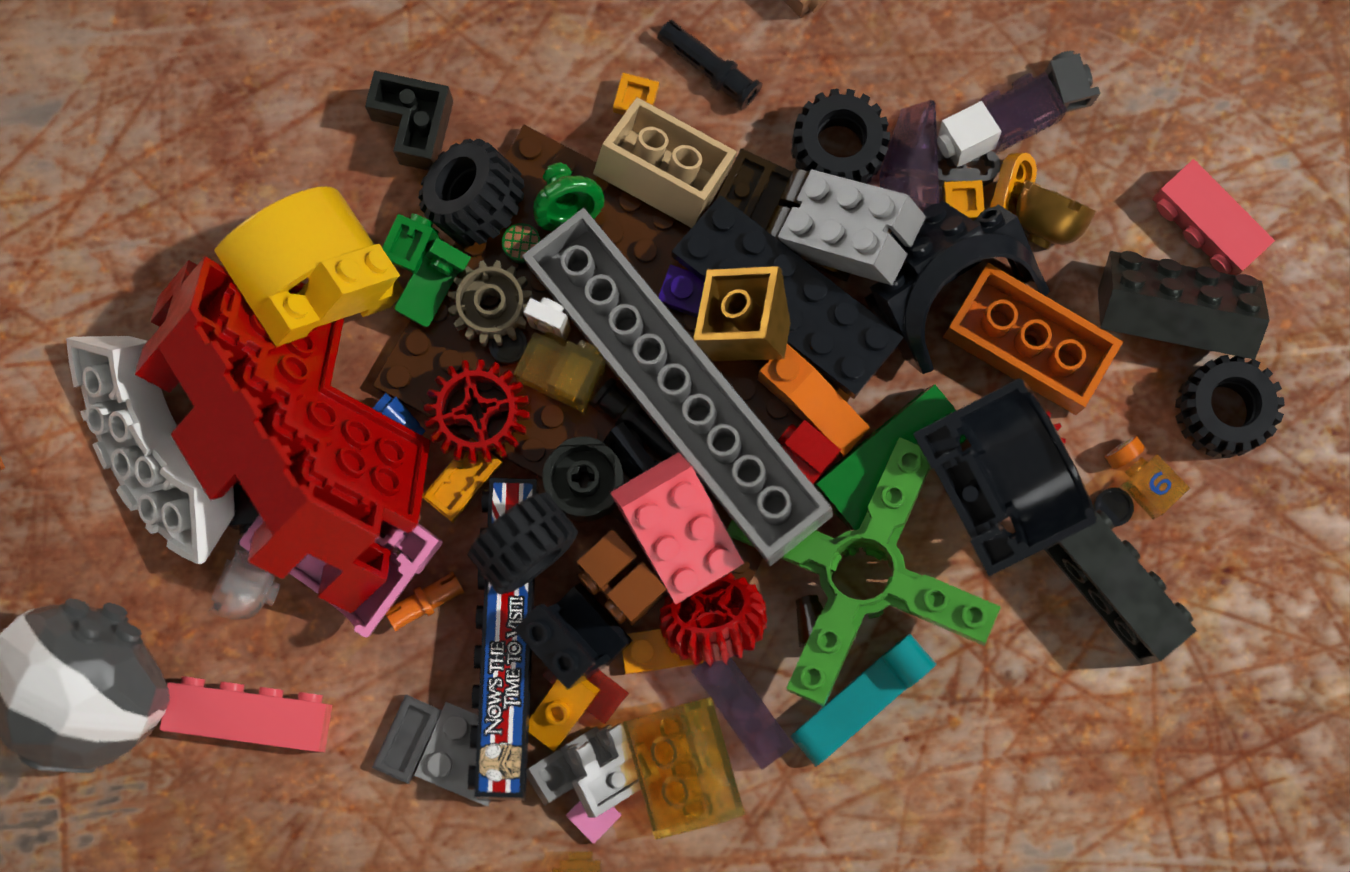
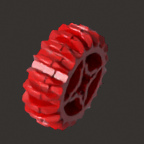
[423,359,530,465]
[660,572,767,667]

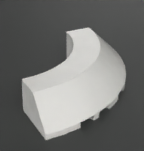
[66,336,235,564]

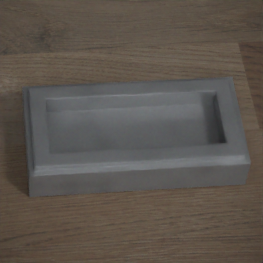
[372,694,442,784]

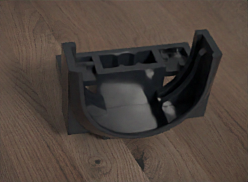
[865,201,1050,374]

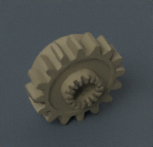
[448,260,534,347]

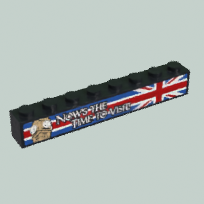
[468,478,539,801]

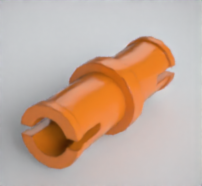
[386,571,465,632]

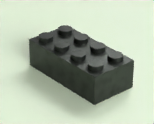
[1098,251,1270,360]
[1044,509,1197,665]

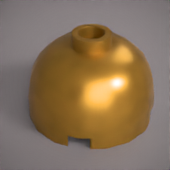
[1016,180,1096,249]

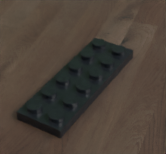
[671,195,904,399]

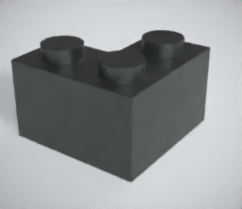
[365,70,454,170]

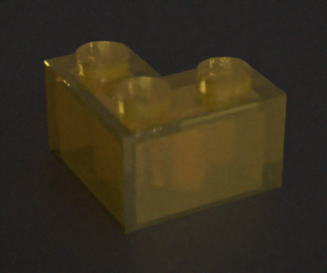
[513,332,606,414]

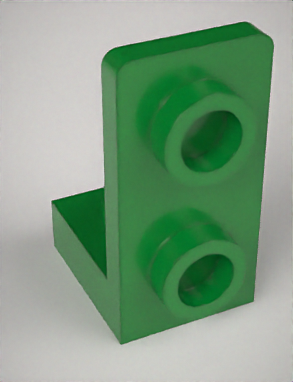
[382,213,442,274]
[394,238,471,327]

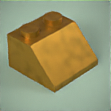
[693,266,791,361]

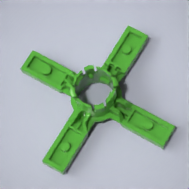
[727,437,1001,707]

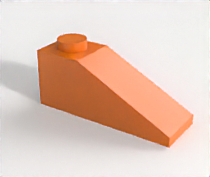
[757,344,870,457]

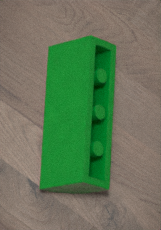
[813,384,967,530]

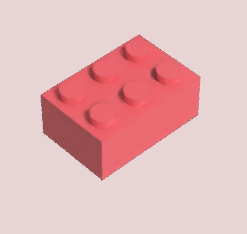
[610,452,744,604]

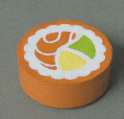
[1104,435,1145,469]

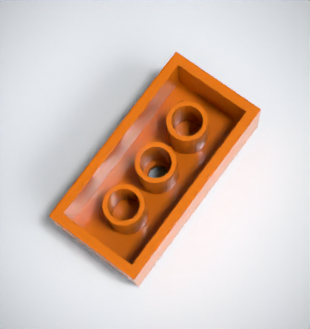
[943,263,1123,415]

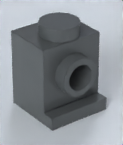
[1044,51,1100,115]

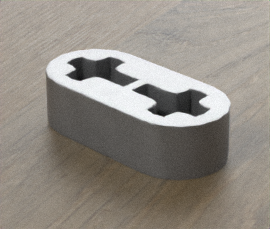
[926,149,1001,186]

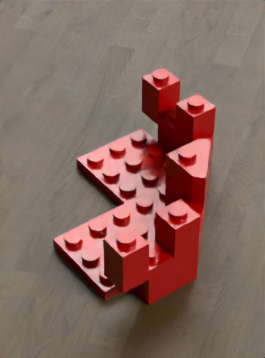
[135,256,430,614]

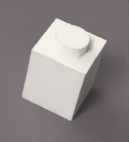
[937,101,1001,168]

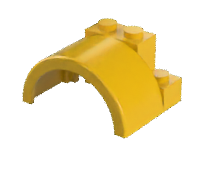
[214,186,404,347]

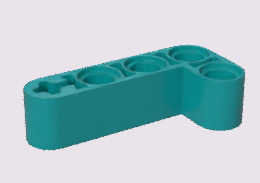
[790,633,937,767]

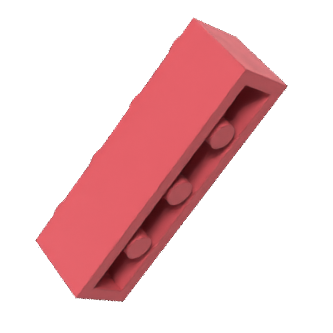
[160,676,332,752]

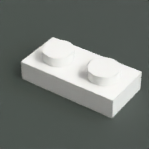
[524,297,571,343]

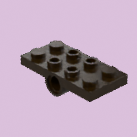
[716,148,851,282]

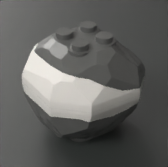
[0,598,170,773]

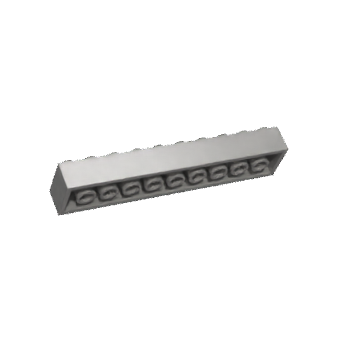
[522,208,833,566]

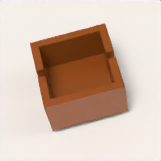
[577,529,667,626]

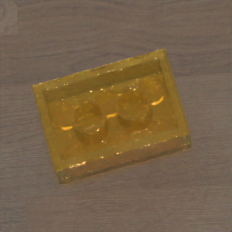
[622,697,745,840]

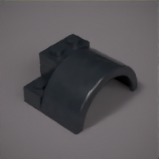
[913,378,1097,576]

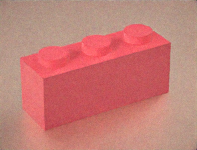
[1152,159,1275,276]

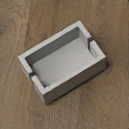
[778,169,926,285]

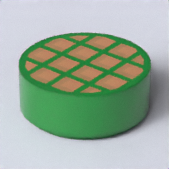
[502,223,541,264]

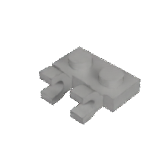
[563,724,658,818]

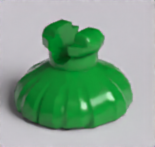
[533,162,605,232]

